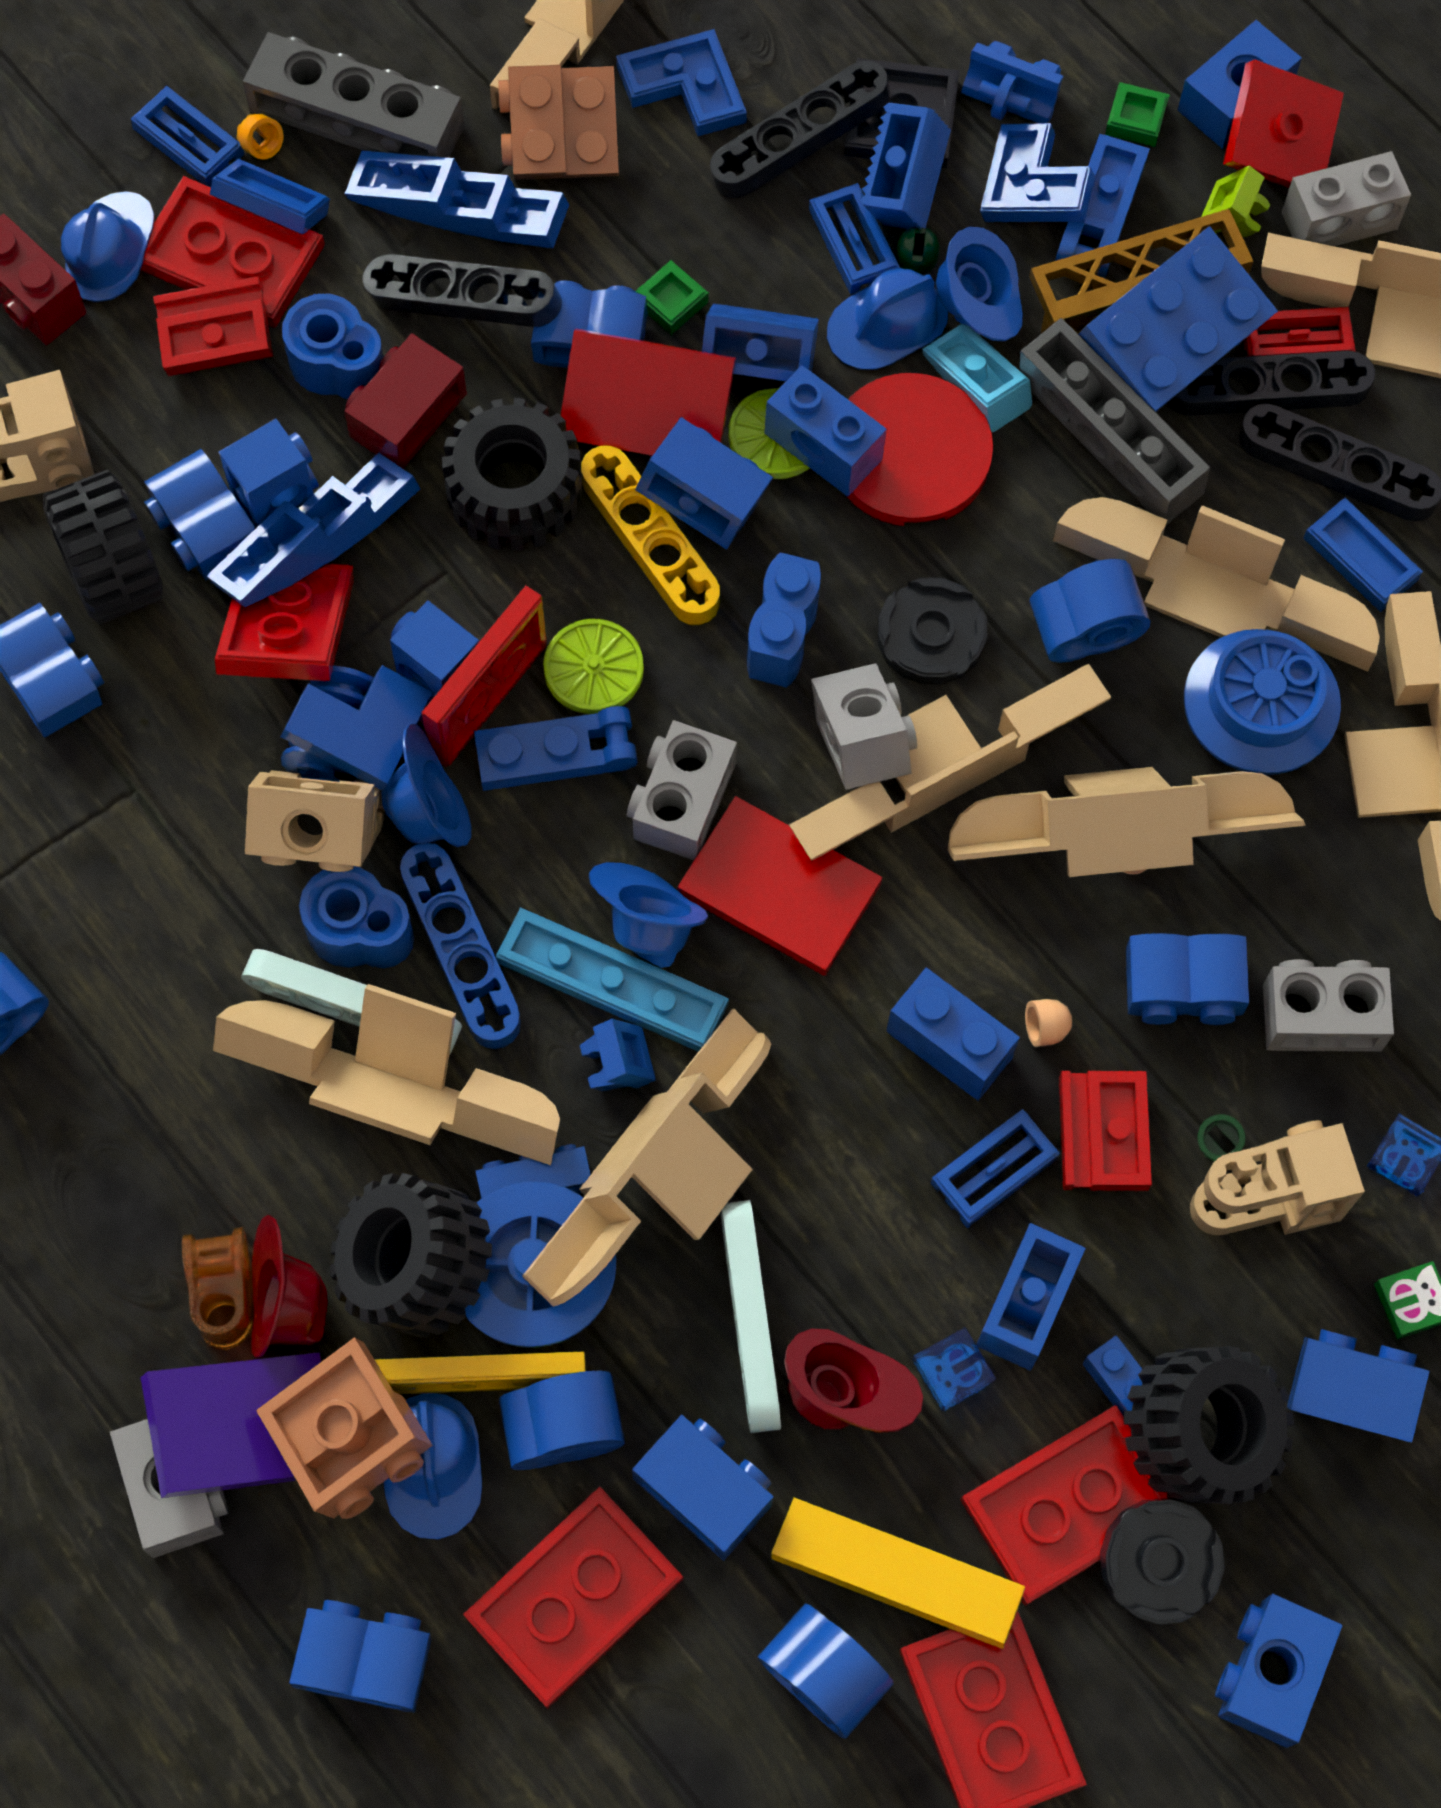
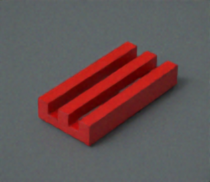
[1243,307,1356,357]

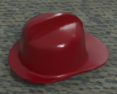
[251,1215,328,1359]
[784,1328,923,1433]

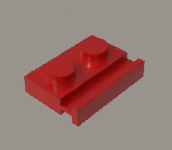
[153,276,273,376]
[1059,1071,1152,1191]

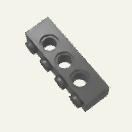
[243,32,464,158]
[1019,318,1210,526]

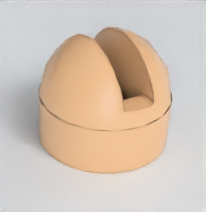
[1025,999,1072,1047]

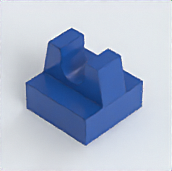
[580,1019,656,1091]

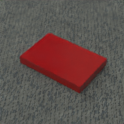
[141,176,325,328]
[561,329,736,456]
[215,564,354,681]
[421,585,547,767]
[677,796,883,976]
[960,1405,1169,1606]
[463,1487,683,1709]
[899,1610,1087,1808]

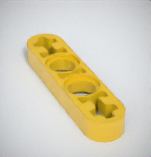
[581,446,720,625]

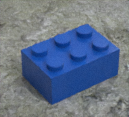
[1078,226,1278,412]

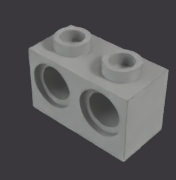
[1282,151,1411,246]
[627,720,737,860]
[1263,959,1394,1052]

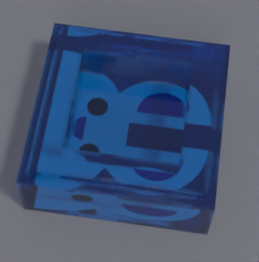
[1367,1114,1441,1197]
[912,1327,996,1412]

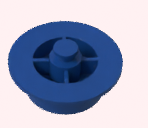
[1184,629,1341,775]
[465,1181,616,1348]

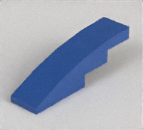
[345,151,569,248]
[207,453,420,607]

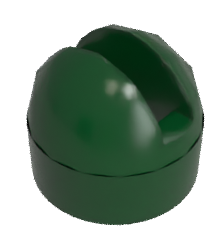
[896,227,939,274]
[1197,1114,1245,1162]

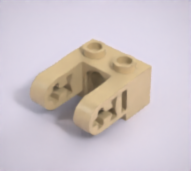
[0,370,94,502]
[245,770,385,872]
[1190,1120,1365,1235]

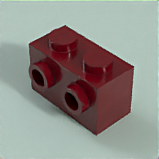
[0,213,87,346]
[344,333,467,469]

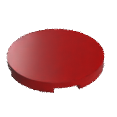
[847,373,993,526]

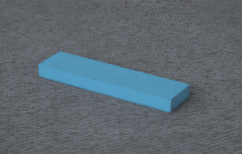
[495,907,729,1052]

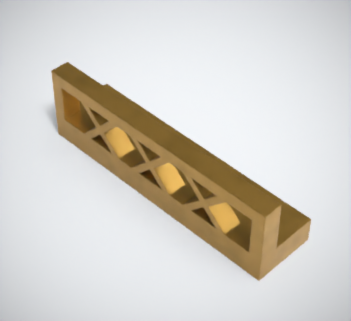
[1029,209,1253,334]

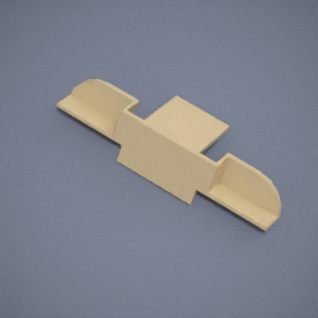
[490,0,624,109]
[1261,233,1441,378]
[1053,497,1380,672]
[1344,591,1441,921]
[789,664,1111,861]
[948,767,1305,877]
[213,984,560,1166]
[522,1009,771,1307]

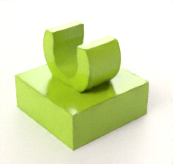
[1201,165,1270,237]

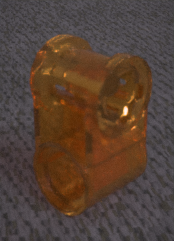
[182,1227,252,1349]

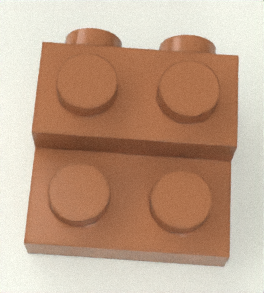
[498,64,619,180]
[256,1337,433,1519]

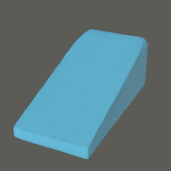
[922,324,1032,432]

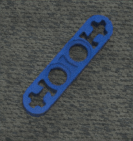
[400,843,521,1049]

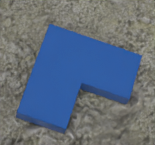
[616,29,747,136]
[980,123,1095,222]
[280,665,432,791]

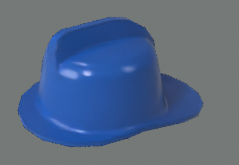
[61,191,155,302]
[936,227,1023,341]
[827,268,948,370]
[381,724,471,847]
[589,862,708,968]
[384,1393,482,1539]

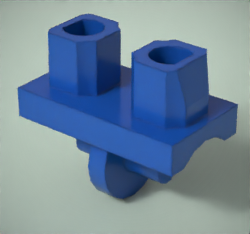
[961,41,1064,123]

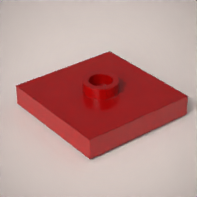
[1223,59,1344,188]

